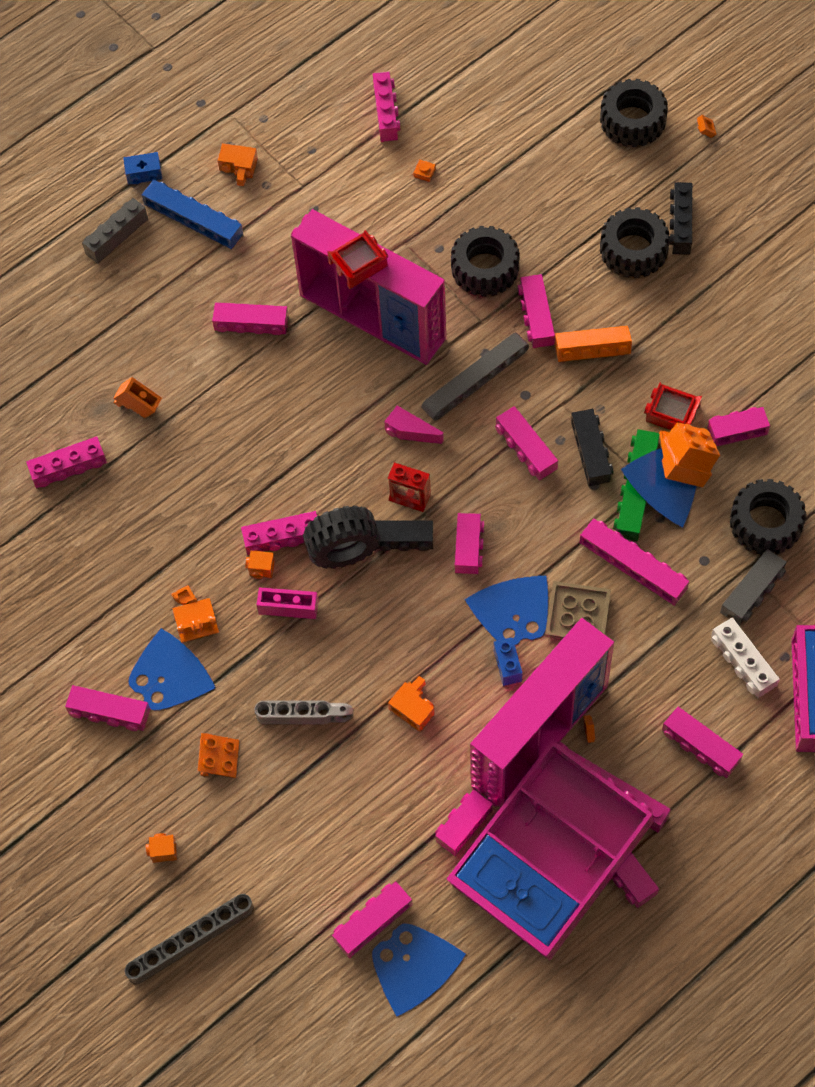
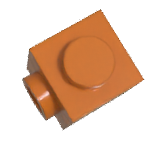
[245,551,275,579]
[146,833,177,863]

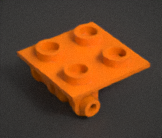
[172,598,219,643]
[198,733,239,778]

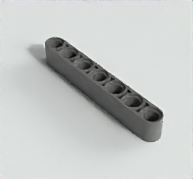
[421,332,529,421]
[125,894,254,984]

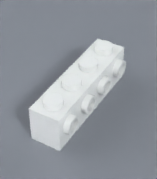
[711,617,779,698]

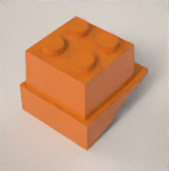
[659,422,720,488]

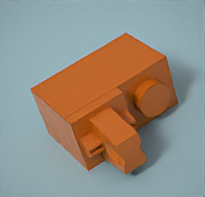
[217,143,258,186]
[113,377,162,418]
[388,676,435,732]

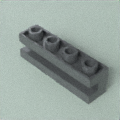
[720,549,786,626]

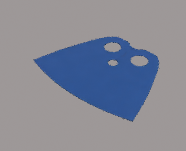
[621,448,697,528]
[464,576,548,645]
[128,628,215,710]
[372,923,466,1017]

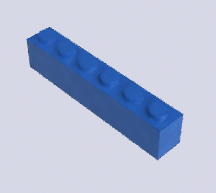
[142,179,243,249]

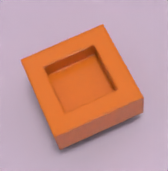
[697,115,717,138]
[413,160,436,182]

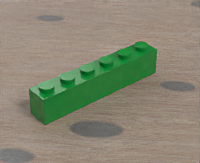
[613,429,660,541]

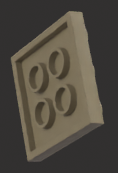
[545,581,611,640]

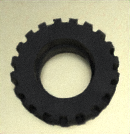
[600,79,668,147]
[600,207,670,278]
[451,226,520,297]
[730,479,806,555]
[303,505,381,569]

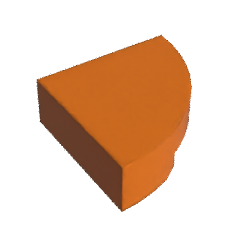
[171,585,197,605]
[583,715,595,743]

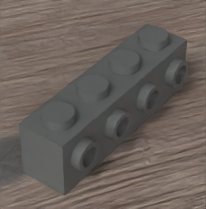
[82,198,148,264]

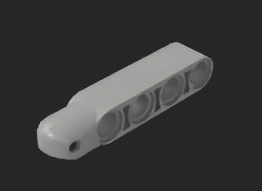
[254,701,353,724]

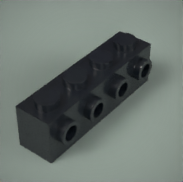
[669,182,693,255]

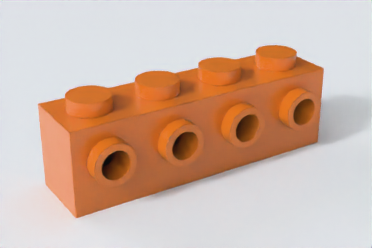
[555,326,632,362]

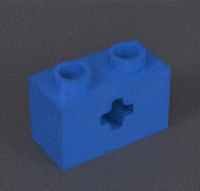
[123,152,163,185]
[493,637,522,686]

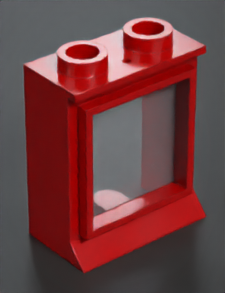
[327,230,388,289]
[644,382,702,430]
[387,462,431,512]

